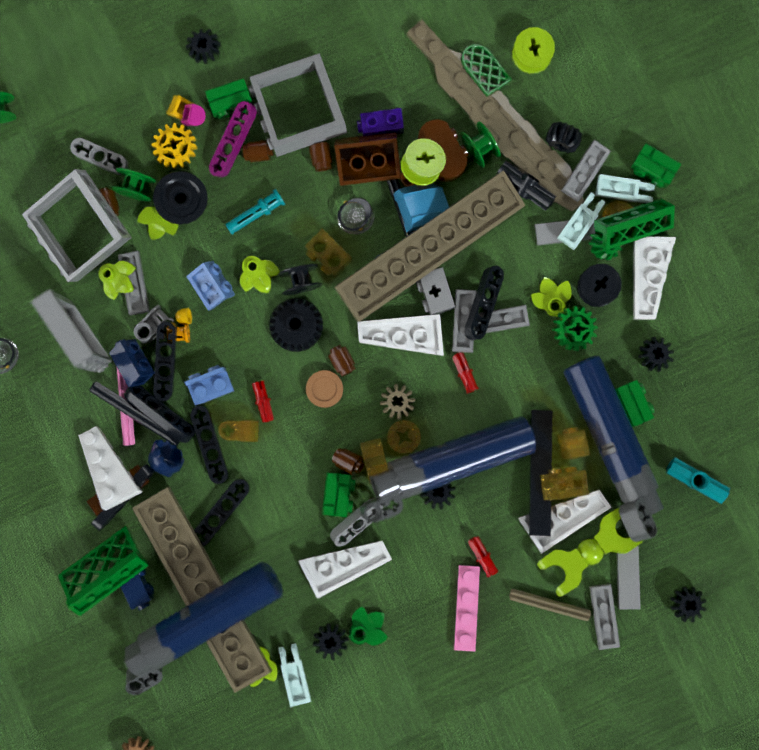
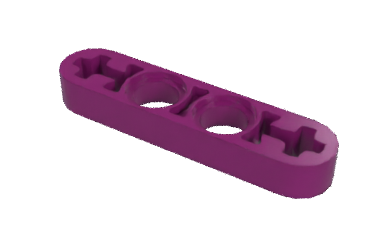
[209,101,257,178]

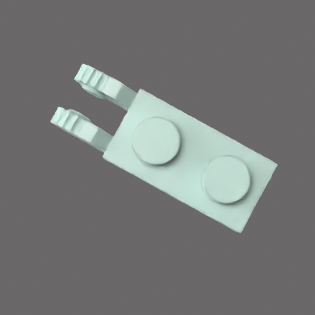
[595,174,655,203]
[557,192,605,250]
[278,643,311,707]

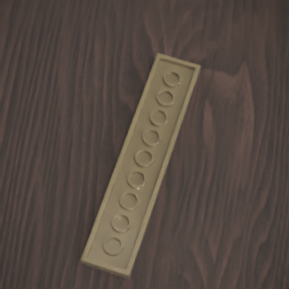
[334,171,526,322]
[132,487,272,693]

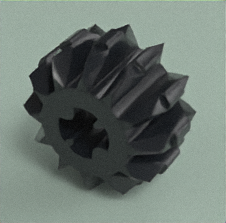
[186,28,221,65]
[545,122,582,153]
[638,337,674,372]
[420,482,456,509]
[670,586,707,622]
[313,623,349,660]

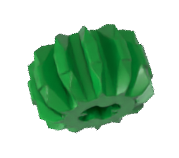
[588,228,623,260]

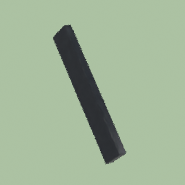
[529,410,553,536]

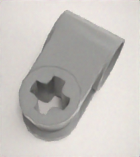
[133,305,174,343]

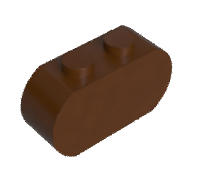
[418,119,468,182]

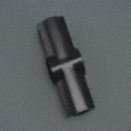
[496,161,557,211]

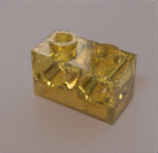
[305,229,352,277]
[557,427,590,460]
[360,438,388,484]
[541,467,589,500]

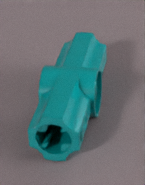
[665,457,730,504]

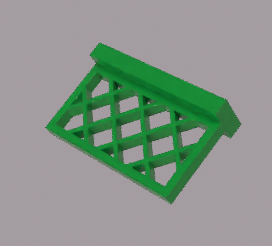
[58,526,149,617]

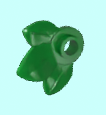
[349,607,388,646]

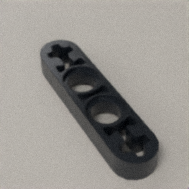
[465,265,504,341]
[153,320,177,401]
[124,385,195,443]
[190,406,229,484]
[91,464,155,532]
[194,479,250,546]

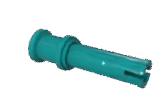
[225,189,286,235]

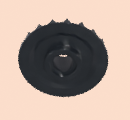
[153,172,208,225]
[269,298,323,352]

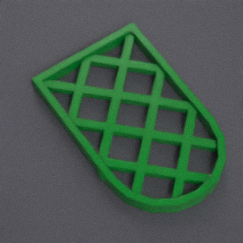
[461,44,512,97]

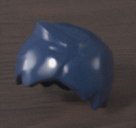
[148,439,185,477]

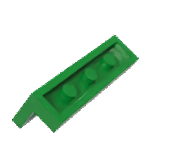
[594,199,675,250]

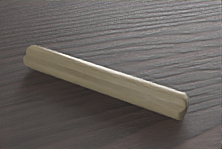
[509,589,591,621]

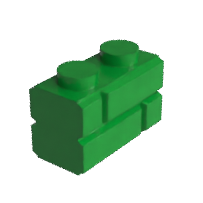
[205,78,253,119]
[630,143,682,188]
[615,380,655,428]
[322,472,356,517]

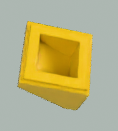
[166,95,194,121]

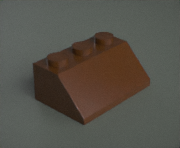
[334,132,401,186]

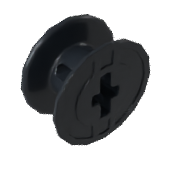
[278,264,323,295]
[577,264,622,307]

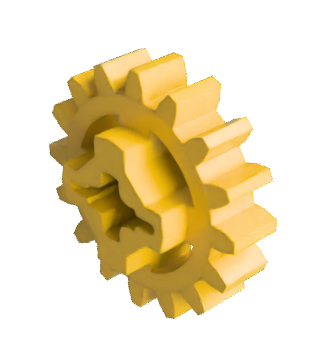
[152,123,198,169]

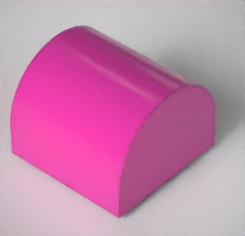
[181,104,206,126]

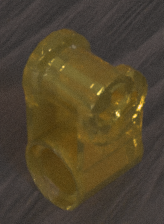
[218,420,259,442]

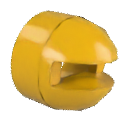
[175,308,192,325]

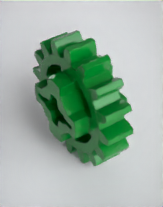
[552,306,598,351]

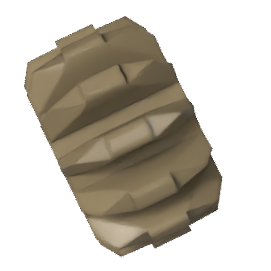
[380,384,415,420]

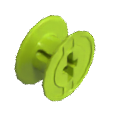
[512,27,555,74]
[401,139,446,186]

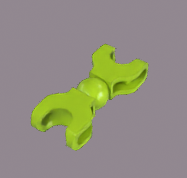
[537,507,644,597]

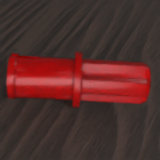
[452,352,479,394]
[251,380,274,423]
[468,536,499,578]

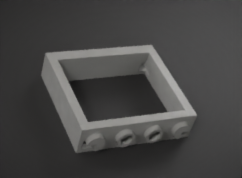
[248,53,347,157]
[22,169,132,282]
[31,289,112,373]

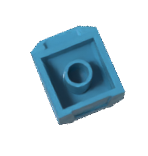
[393,183,449,232]

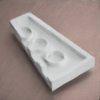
[633,237,676,320]
[357,314,444,356]
[78,426,142,510]
[518,490,611,554]
[298,540,392,599]

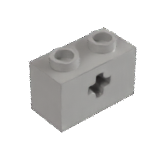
[416,267,455,315]

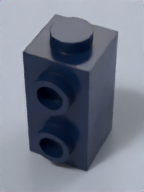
[109,339,155,387]
[121,569,155,610]

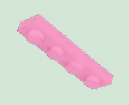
[454,565,480,651]

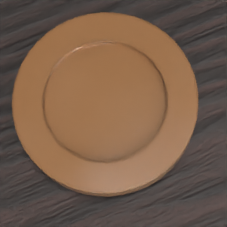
[306,370,343,408]

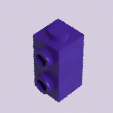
[357,108,404,136]

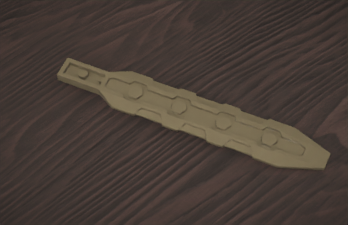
[406,20,584,212]

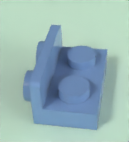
[186,261,235,311]
[185,365,235,406]

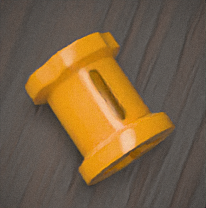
[166,324,190,343]

